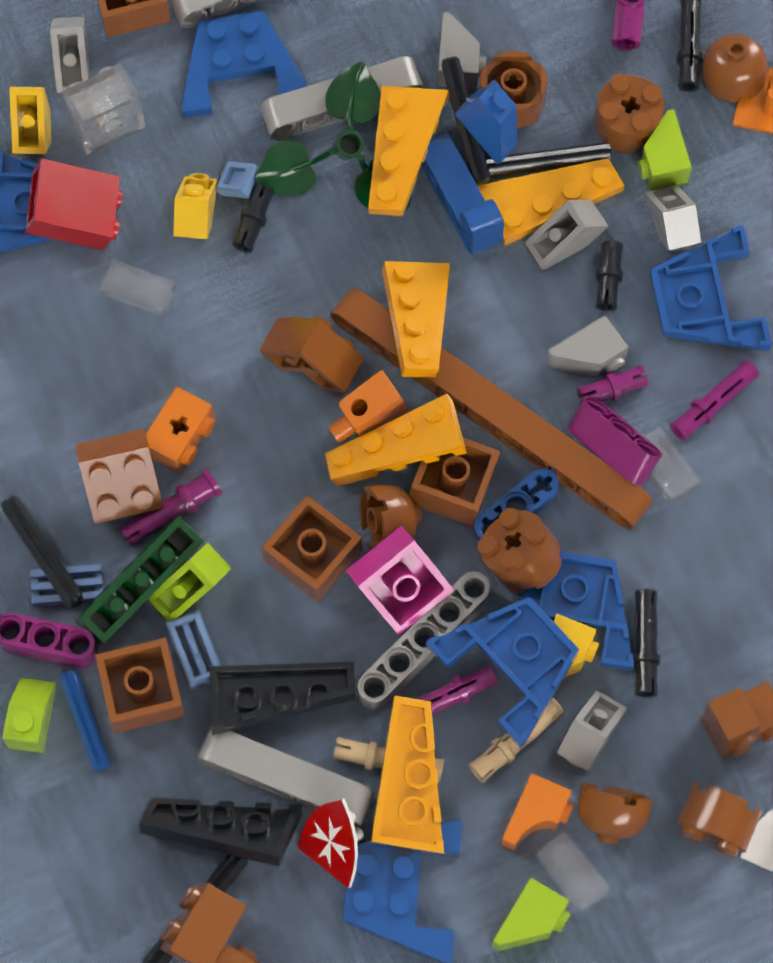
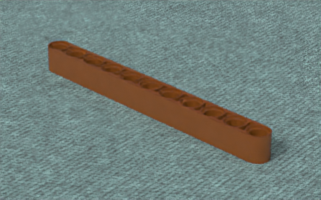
[330,287,653,530]

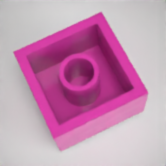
[346,525,454,635]

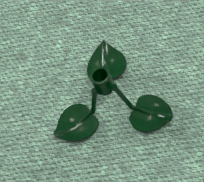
[255,62,411,210]

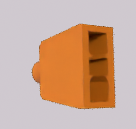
[328,370,409,444]

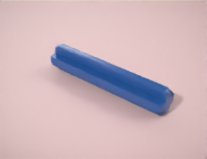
[59,670,112,772]

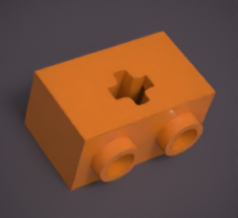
[146,386,216,474]

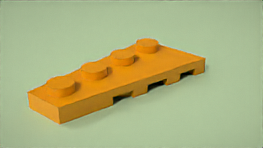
[368,86,449,216]
[477,158,624,246]
[382,261,450,378]
[325,394,467,487]
[370,696,444,854]

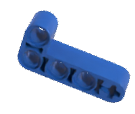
[421,132,504,255]

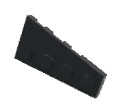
[210,662,356,736]
[139,798,302,867]

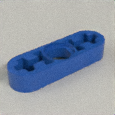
[474,469,559,542]

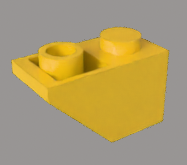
[173,173,218,239]

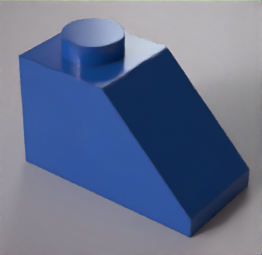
[455,80,517,165]

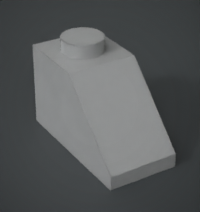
[438,12,486,89]
[50,16,90,93]
[644,184,701,251]
[525,200,608,269]
[546,315,629,378]
[557,690,628,771]

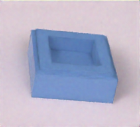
[216,161,259,199]

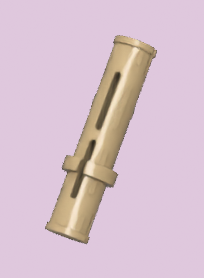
[468,697,565,783]
[333,737,445,782]

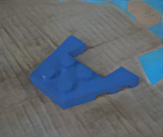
[182,10,308,118]
[0,150,55,253]
[649,224,772,351]
[517,551,634,671]
[426,597,579,748]
[343,820,462,963]

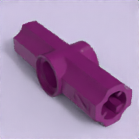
[611,0,646,51]

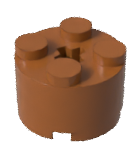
[480,51,547,129]
[594,74,664,153]
[477,508,562,593]
[677,782,763,858]

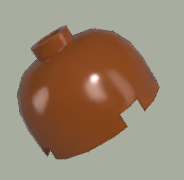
[701,34,768,102]
[359,484,422,550]
[578,783,654,845]

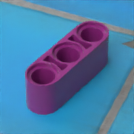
[567,397,662,485]
[0,613,99,668]

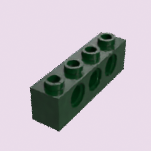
[74,516,204,645]

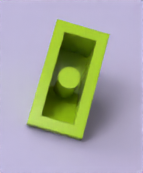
[638,109,692,191]
[148,542,232,622]
[2,678,57,753]
[492,878,571,951]

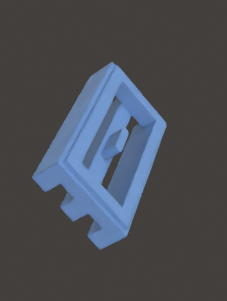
[30,564,103,607]
[166,610,221,690]

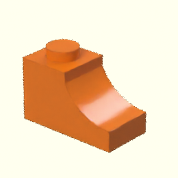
[501,773,575,852]

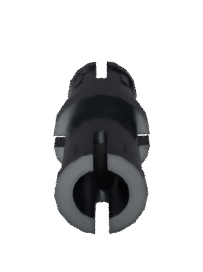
[232,184,275,253]
[595,240,623,311]

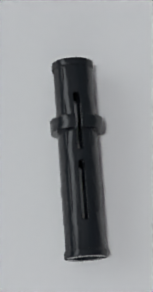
[676,0,703,92]
[633,588,661,698]

